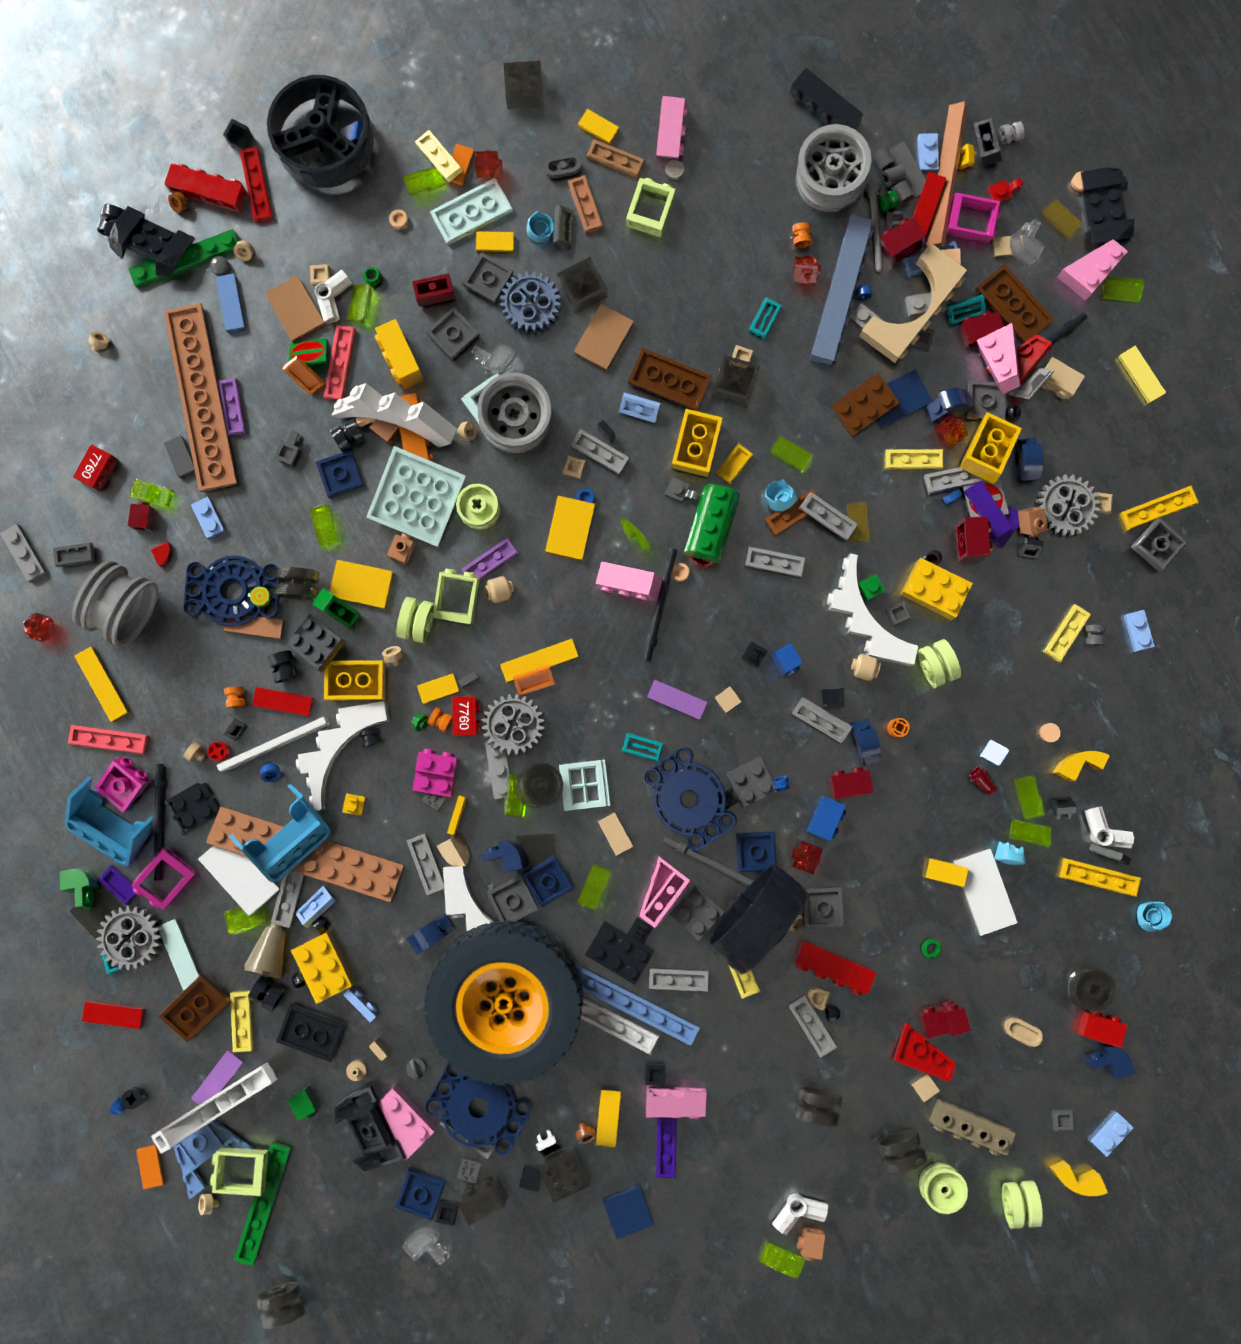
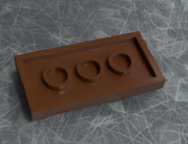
[975,264,1054,344]
[628,348,712,412]

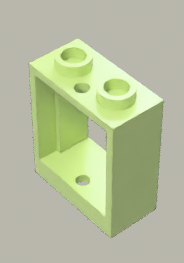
[626,178,675,237]
[433,568,480,624]
[210,1147,269,1196]

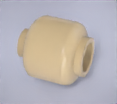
[484,576,514,603]
[851,654,881,681]

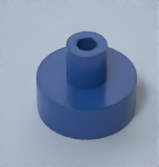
[260,762,281,782]

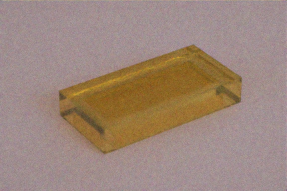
[1041,199,1083,239]
[846,502,869,542]

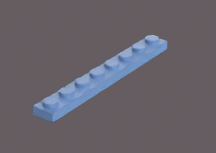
[575,964,700,1046]

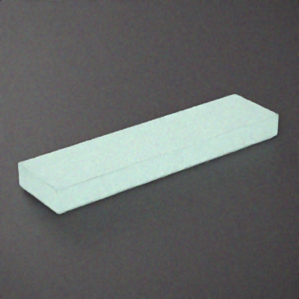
[158,919,200,990]

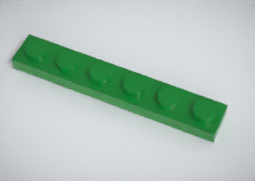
[128,229,239,288]
[234,1142,292,1266]

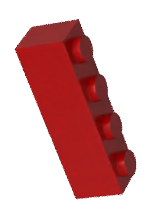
[164,163,247,212]
[793,940,877,996]

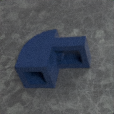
[926,388,975,423]
[1015,438,1044,481]
[850,719,882,766]
[481,841,528,873]
[406,913,455,955]
[1085,1044,1136,1079]

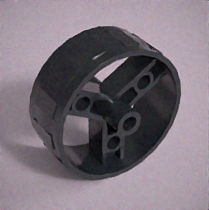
[267,75,374,188]
[708,864,808,974]

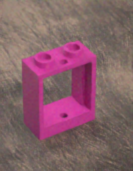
[946,193,1001,244]
[132,846,195,910]

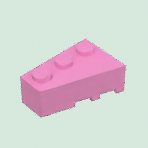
[656,96,688,160]
[1057,240,1128,301]
[977,323,1020,395]
[596,562,663,602]
[639,857,692,929]
[379,1085,437,1161]
[646,1085,707,1119]

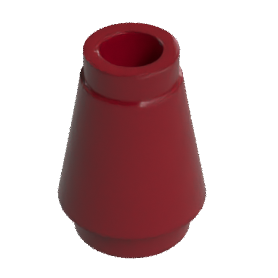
[969,766,997,795]

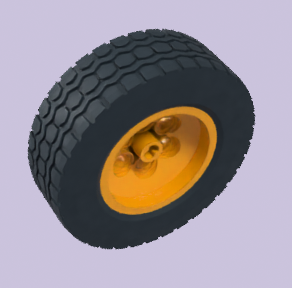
[424,921,583,1085]

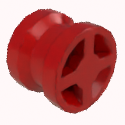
[207,742,231,761]

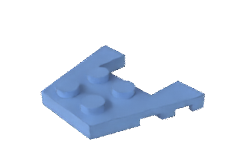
[173,1119,254,1199]

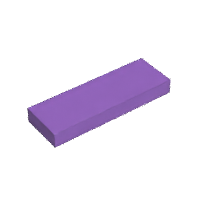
[217,378,246,437]
[461,537,519,585]
[647,679,707,720]
[191,1049,244,1105]

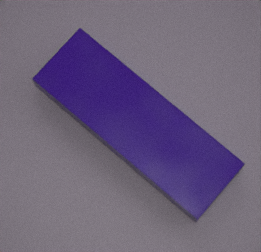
[964,481,1012,539]
[656,1117,677,1178]

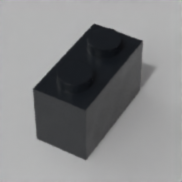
[974,117,1002,167]

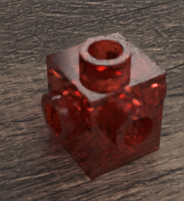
[475,150,502,179]
[793,255,821,285]
[934,414,968,449]
[23,613,57,642]
[791,841,823,875]

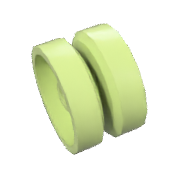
[456,484,500,530]
[396,596,434,644]
[917,639,961,688]
[918,1162,968,1214]
[1002,1180,1042,1229]

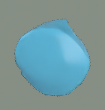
[526,211,554,243]
[765,479,798,512]
[994,842,1026,866]
[1137,902,1172,932]

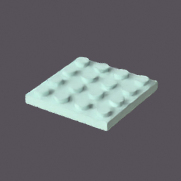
[366,446,466,547]

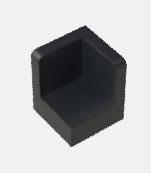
[223,118,254,150]
[821,688,844,709]

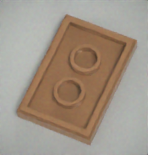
[265,275,325,342]
[574,304,634,371]

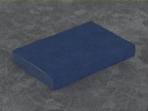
[878,369,933,428]

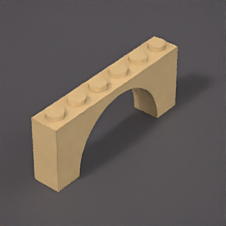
[859,243,967,363]

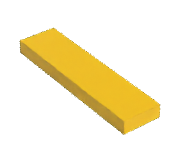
[1120,486,1199,531]
[500,639,579,683]
[74,646,130,722]
[1059,858,1141,897]

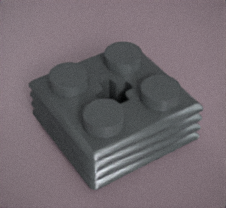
[1131,518,1188,572]

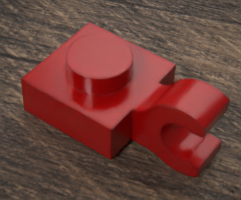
[987,178,1023,204]

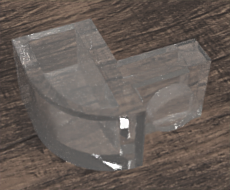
[1010,219,1045,267]
[471,342,516,375]
[402,1227,448,1265]

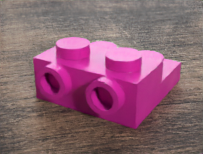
[412,749,458,798]
[94,756,150,813]

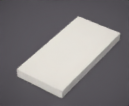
[198,846,280,917]
[953,849,1017,936]

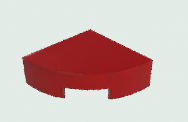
[151,541,171,567]

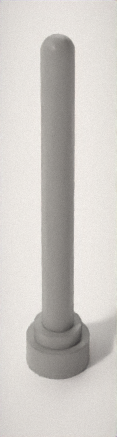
[865,182,883,273]

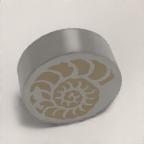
[665,160,684,180]

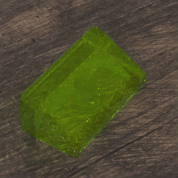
[1102,276,1144,302]
[347,284,372,324]
[1009,819,1051,847]
[224,905,267,935]

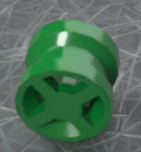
[878,190,899,213]

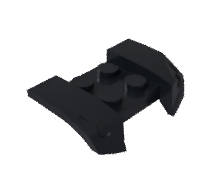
[1080,167,1135,244]
[109,206,195,276]
[334,1085,406,1171]

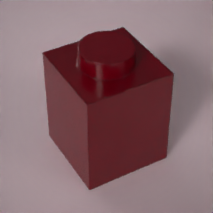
[127,501,156,531]

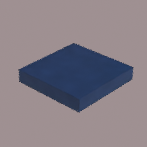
[316,450,364,498]
[736,831,777,872]
[521,854,575,907]
[395,1167,446,1221]
[603,1185,654,1239]

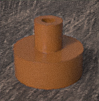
[168,192,189,213]
[575,1122,597,1144]

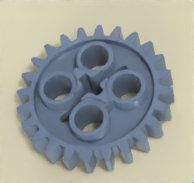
[500,271,561,333]

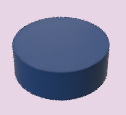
[576,488,595,504]
[942,489,962,504]

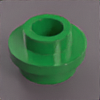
[363,267,382,286]
[411,713,428,732]
[921,939,942,959]

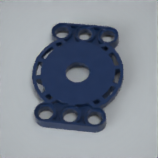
[183,555,281,627]
[644,747,737,851]
[425,1064,531,1155]

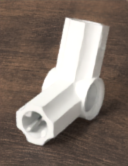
[315,270,352,323]
[1084,806,1134,849]
[772,1193,828,1236]

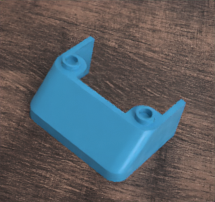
[64,776,154,866]
[229,784,330,882]

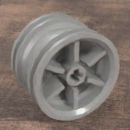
[477,373,551,453]
[72,560,158,648]

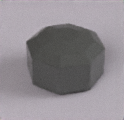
[210,256,230,276]

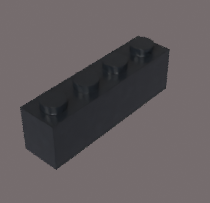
[790,68,863,129]

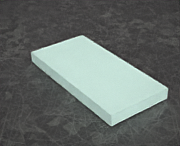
[430,178,513,245]

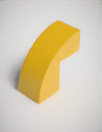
[1052,751,1110,781]
[596,1090,621,1147]
[1050,1160,1108,1196]

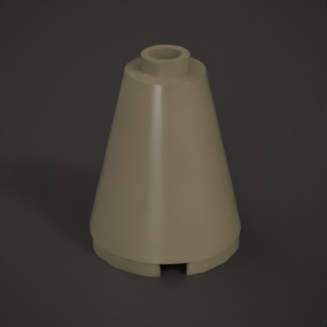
[243,923,285,980]

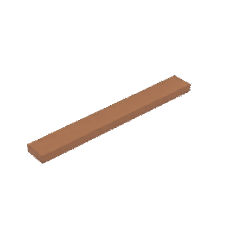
[926,101,969,247]

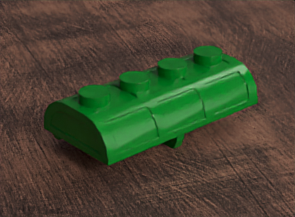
[683,484,740,564]

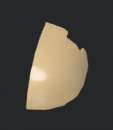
[437,833,470,867]

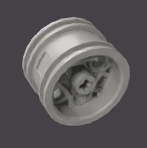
[796,124,871,213]

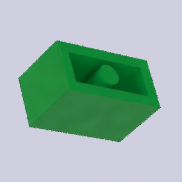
[312,588,360,629]

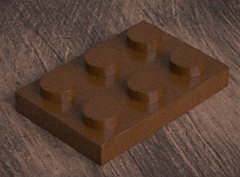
[831,372,900,437]
[158,973,230,1042]

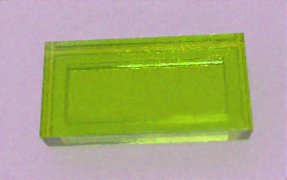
[769,435,812,471]

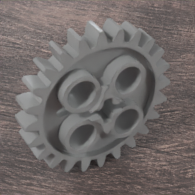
[1036,474,1100,537]
[482,694,544,756]
[96,905,162,970]

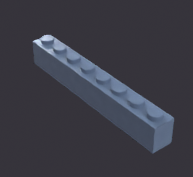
[810,214,874,366]

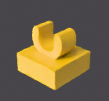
[958,144,977,170]
[342,793,366,816]

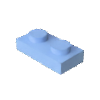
[917,133,939,173]
[619,393,660,423]
[191,497,226,539]
[1123,610,1155,652]
[295,886,336,928]
[343,987,379,1022]
[1090,1112,1133,1157]

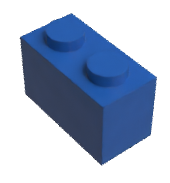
[770,643,803,677]
[807,796,846,841]

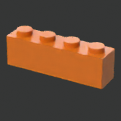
[399,393,434,462]

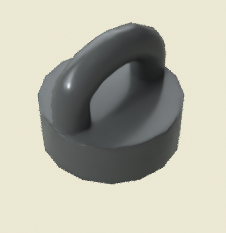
[406,1058,426,1079]

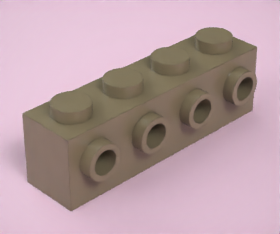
[929,1098,1016,1156]

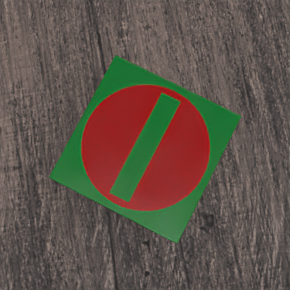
[288,338,327,365]

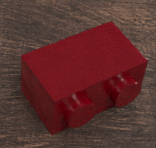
[412,273,455,307]
[958,311,1004,349]
[829,767,874,800]

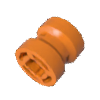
[792,222,813,248]
[224,686,246,708]
[427,707,453,733]
[887,718,910,738]

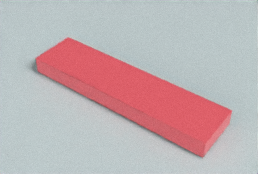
[324,325,356,401]
[68,725,149,755]

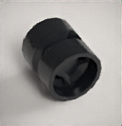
[97,204,124,237]
[330,418,365,452]
[267,650,299,683]
[248,976,286,1012]

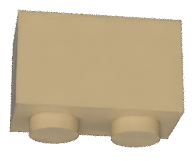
[1041,357,1085,400]

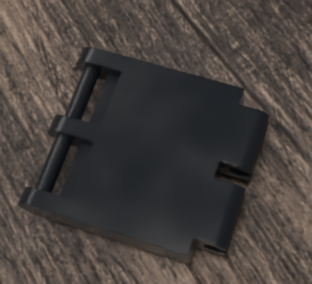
[164,783,220,836]

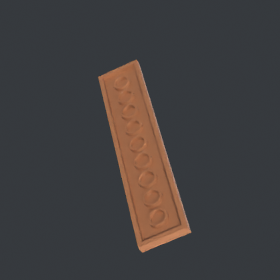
[164,303,238,492]
[206,807,404,903]

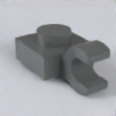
[274,430,302,466]
[665,477,700,503]

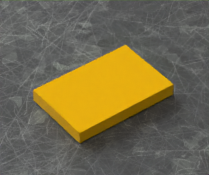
[545,496,595,560]
[330,560,394,609]

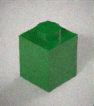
[858,574,885,602]
[287,1086,319,1121]

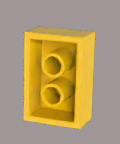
[374,319,424,390]
[671,409,723,477]
[959,412,1022,484]
[900,558,973,620]
[324,660,386,701]
[291,931,356,1004]

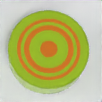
[250,587,271,607]

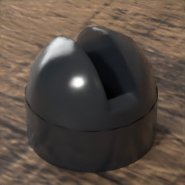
[1005,405,1021,421]
[925,550,942,565]
[312,918,329,935]
[292,971,307,989]
[825,1006,841,1022]

